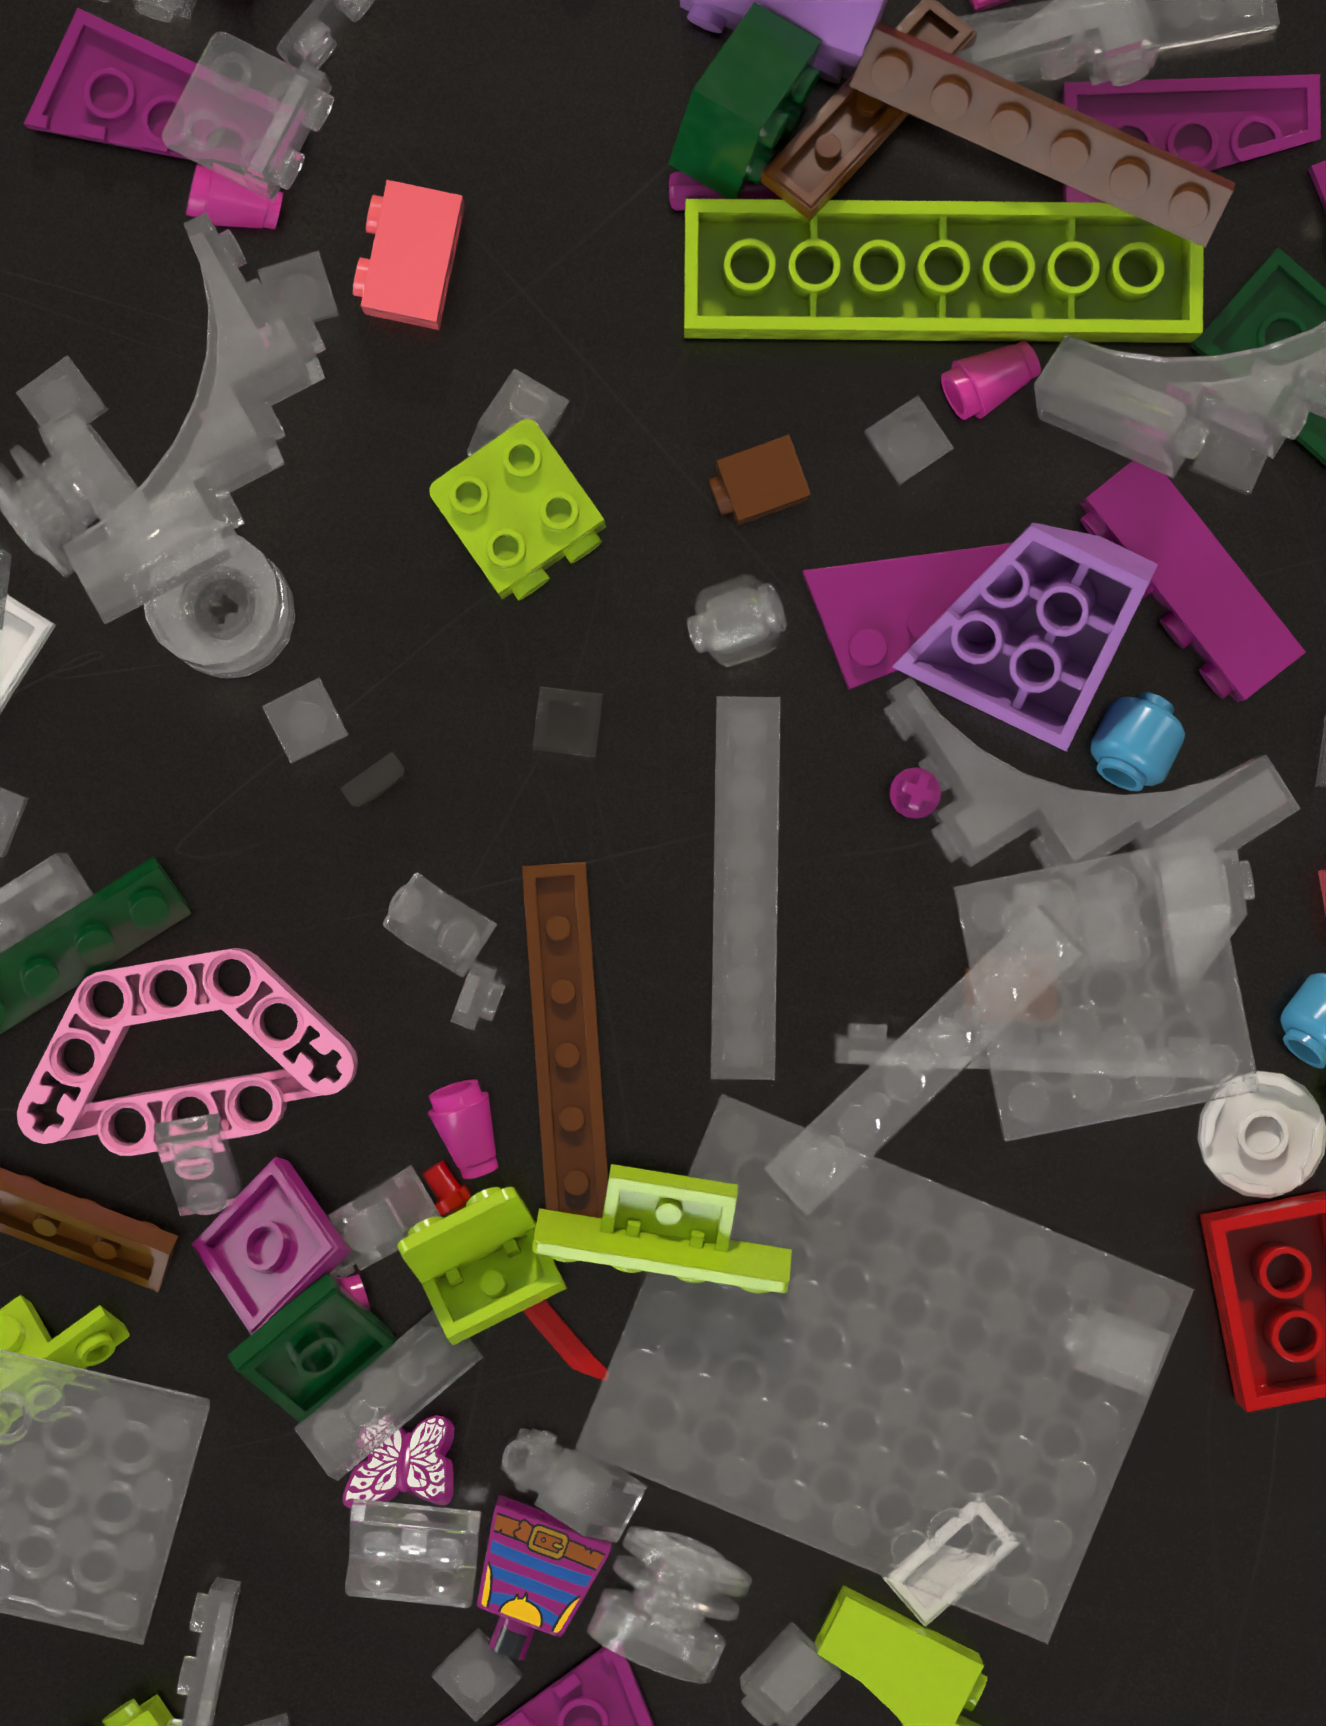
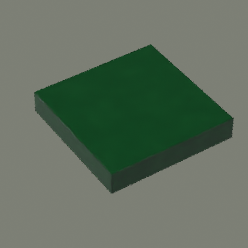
[227,1272,398,1424]

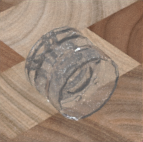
[0,404,154,578]
[143,530,295,679]
[587,1526,752,1684]

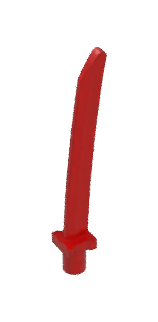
[422,1160,609,1380]

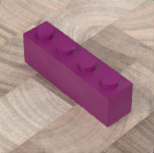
[1079,450,1306,702]

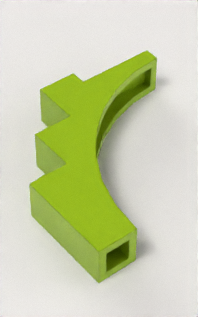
[815,1585,987,1726]

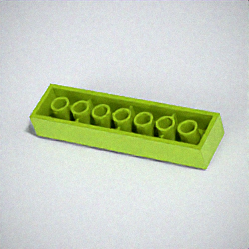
[684,199,1204,343]

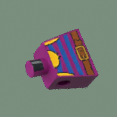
[477,1495,612,1660]

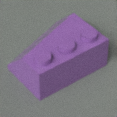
[680,0,888,83]
[892,523,1158,751]

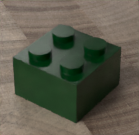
[668,2,822,199]

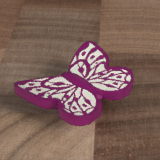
[342,1415,455,1512]

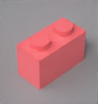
[353,180,465,330]

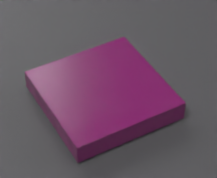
[192,1157,351,1335]

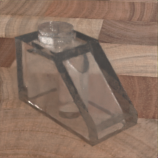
[1151,849,1254,992]

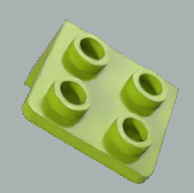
[430,419,606,600]
[397,1187,567,1346]

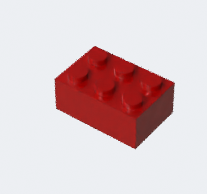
[1200,1191,1326,1412]

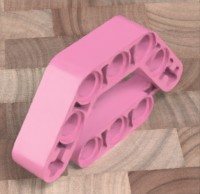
[17,948,358,1156]

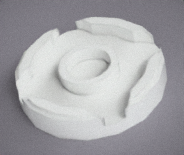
[1197,1070,1326,1198]

